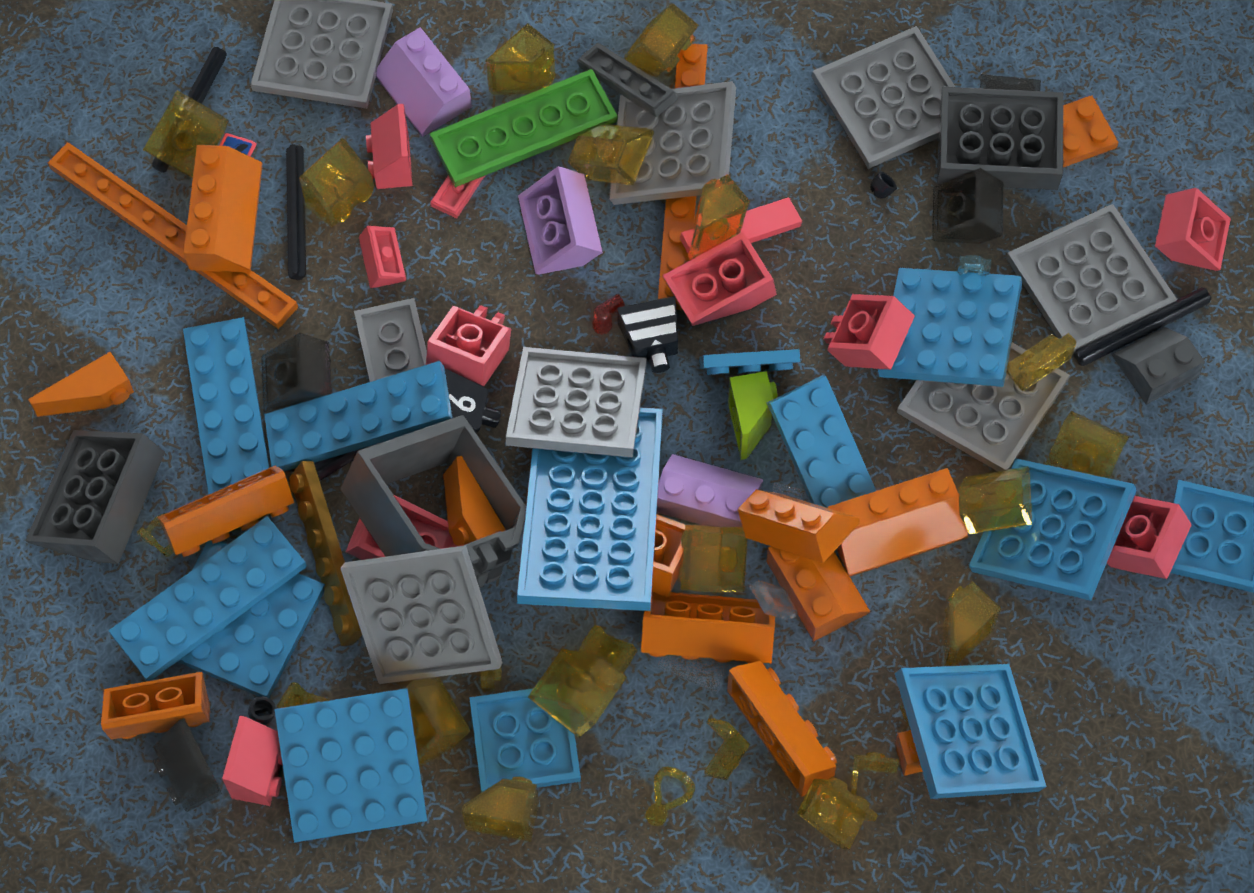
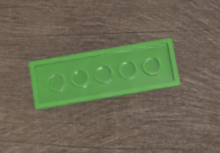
[430,69,618,187]

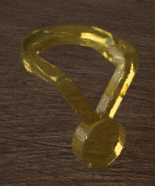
[136,513,173,557]
[645,766,695,826]

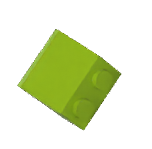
[728,371,778,460]

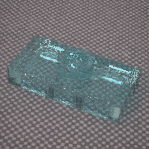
[955,255,991,276]

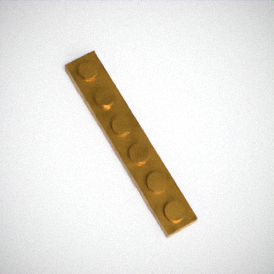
[289,461,362,646]

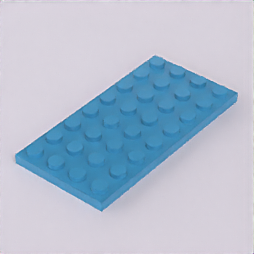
[517,408,663,611]

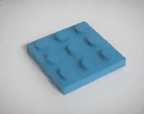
[699,349,800,375]
[1170,480,1254,593]
[469,684,581,796]

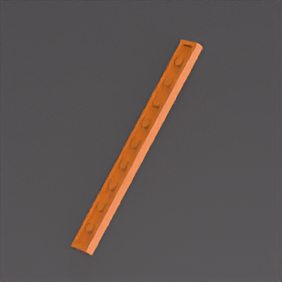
[658,43,708,310]
[48,142,298,329]

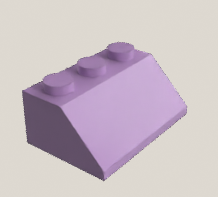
[376,27,472,137]
[518,166,603,274]
[657,454,763,537]

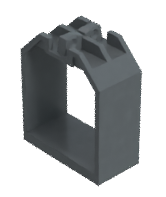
[341,415,526,588]

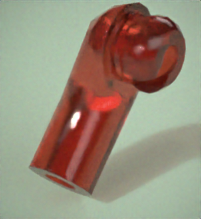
[592,294,625,335]

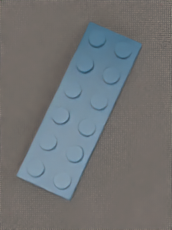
[183,317,270,494]
[264,361,453,472]
[108,516,307,681]

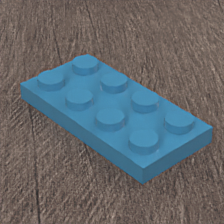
[767,375,876,508]

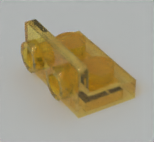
[1006,333,1077,392]
[797,777,878,850]

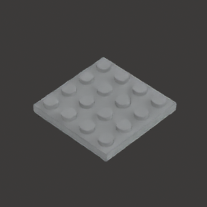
[251,0,393,109]
[812,26,955,169]
[609,81,736,205]
[1006,204,1177,356]
[897,342,1070,476]
[506,347,647,457]
[340,545,503,684]

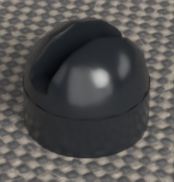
[870,172,897,199]
[248,697,276,725]

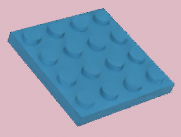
[878,268,1022,387]
[969,458,1137,601]
[177,540,325,698]
[895,664,1047,799]
[274,688,428,843]

